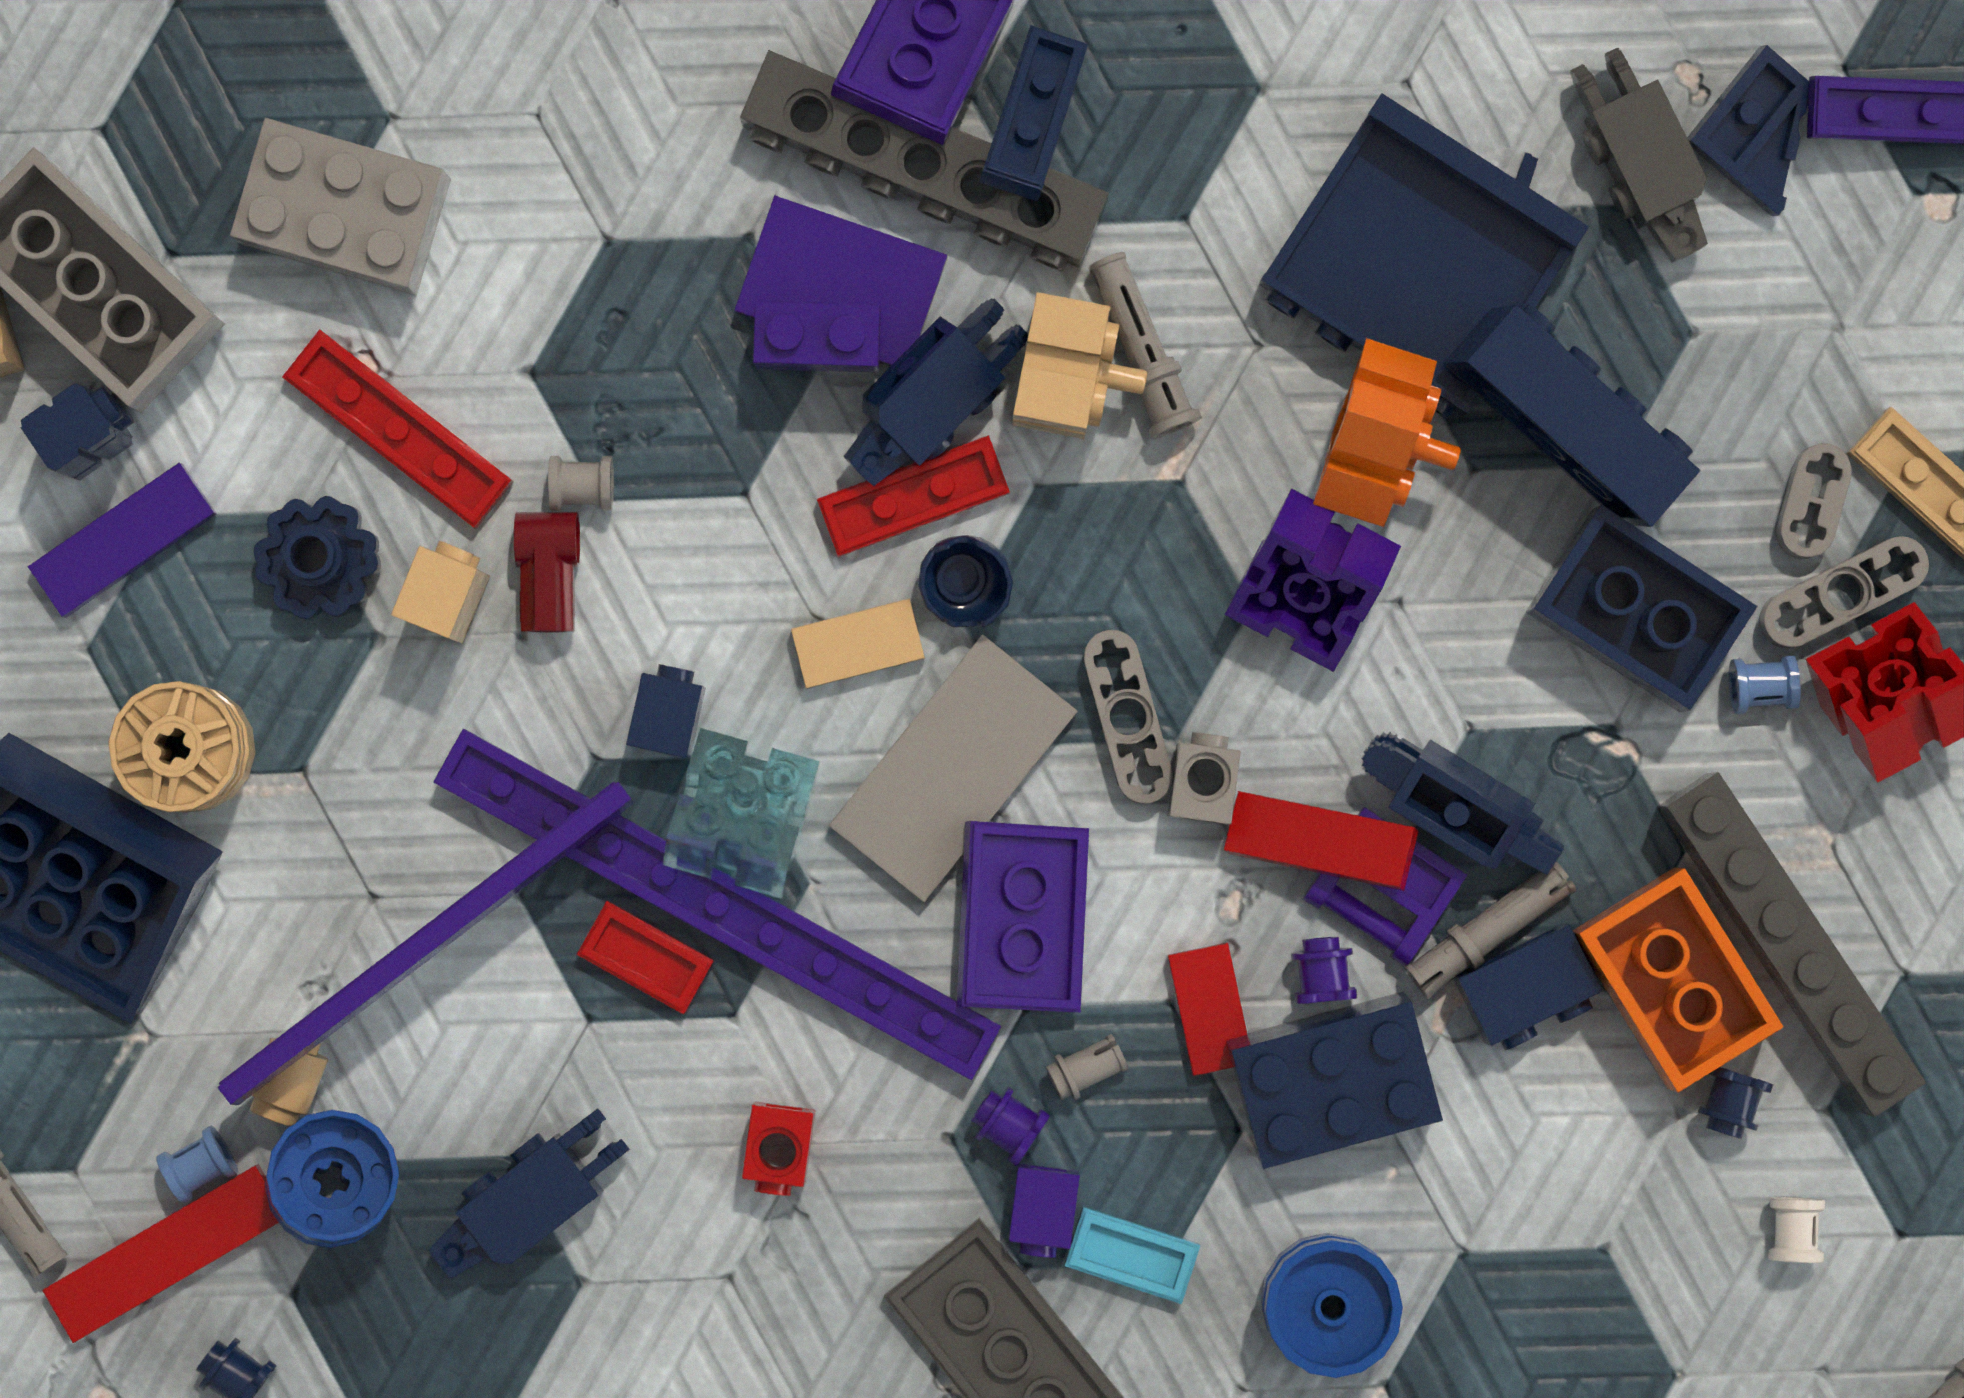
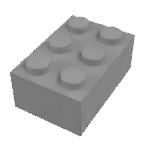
[230,118,451,296]

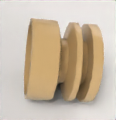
[108,681,256,813]

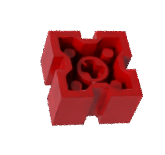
[1805,602,1964,783]

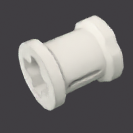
[1768,1197,1825,1263]

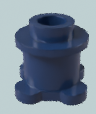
[1698,1067,1774,1139]
[196,1338,277,1398]

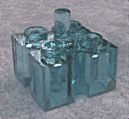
[663,728,820,898]

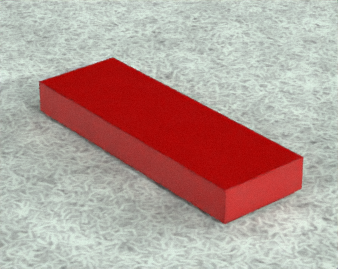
[817,435,1010,558]
[1224,791,1419,891]

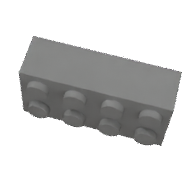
[0,147,225,413]

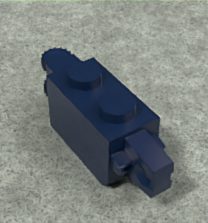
[843,298,1028,486]
[1361,732,1564,875]
[429,1108,630,1279]

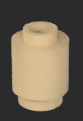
[250,1038,328,1126]

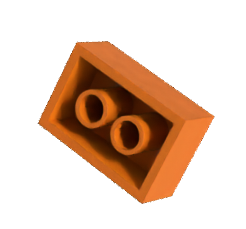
[1573,868,1784,1093]

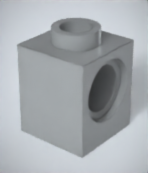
[1168,732,1241,824]

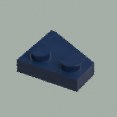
[1687,45,1809,216]

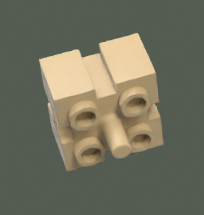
[1012,292,1147,439]

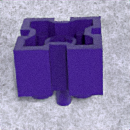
[1224,488,1401,672]

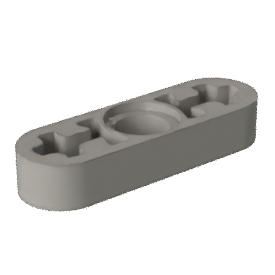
[1759,536,1929,648]
[1083,630,1173,804]

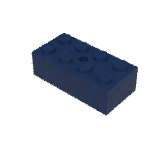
[1443,304,1701,527]

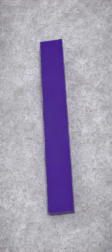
[217,782,634,1105]

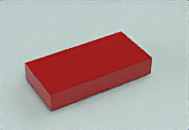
[576,901,715,1014]
[1168,942,1247,1076]

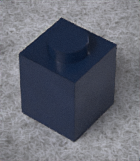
[626,664,706,759]

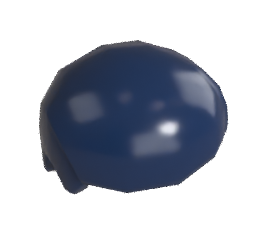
[917,535,1013,627]

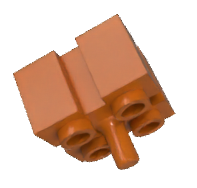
[1313,338,1461,527]

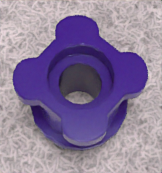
[1291,937,1357,1004]
[971,1087,1050,1166]

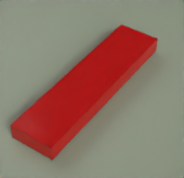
[282,329,514,529]
[42,1164,279,1343]

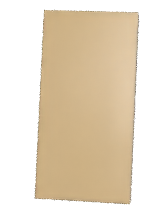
[791,598,925,689]

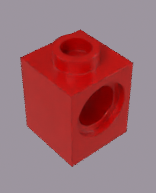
[742,1101,816,1196]

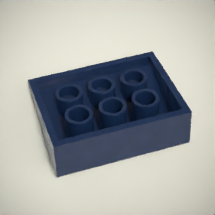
[0,733,223,1024]

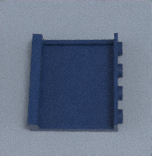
[1259,93,1589,419]

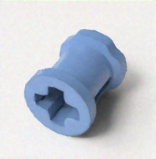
[1729,656,1801,714]
[156,1125,238,1203]

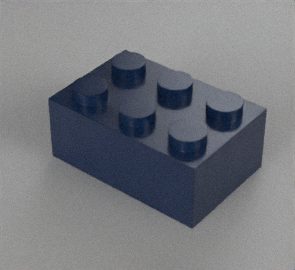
[1526,505,1758,712]
[1226,992,1443,1169]

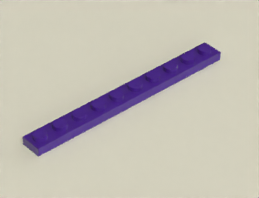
[433,729,1001,1081]

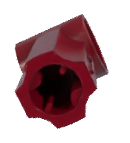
[514,512,580,633]

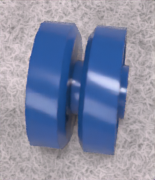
[1260,1233,1403,1378]

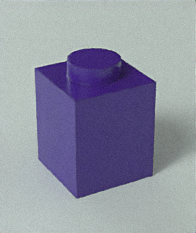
[1009,1163,1080,1258]

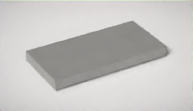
[829,634,1078,902]

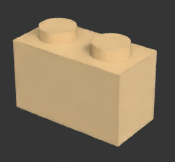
[391,541,490,644]

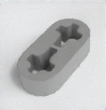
[1776,443,1852,559]

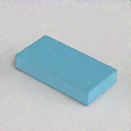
[1064,1206,1201,1304]

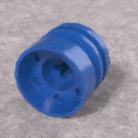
[265,1110,399,1248]

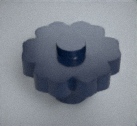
[253,496,381,620]

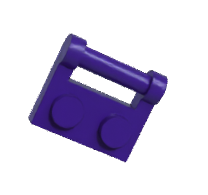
[1303,807,1467,967]

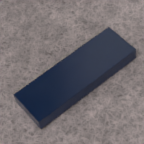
[979,25,1088,201]

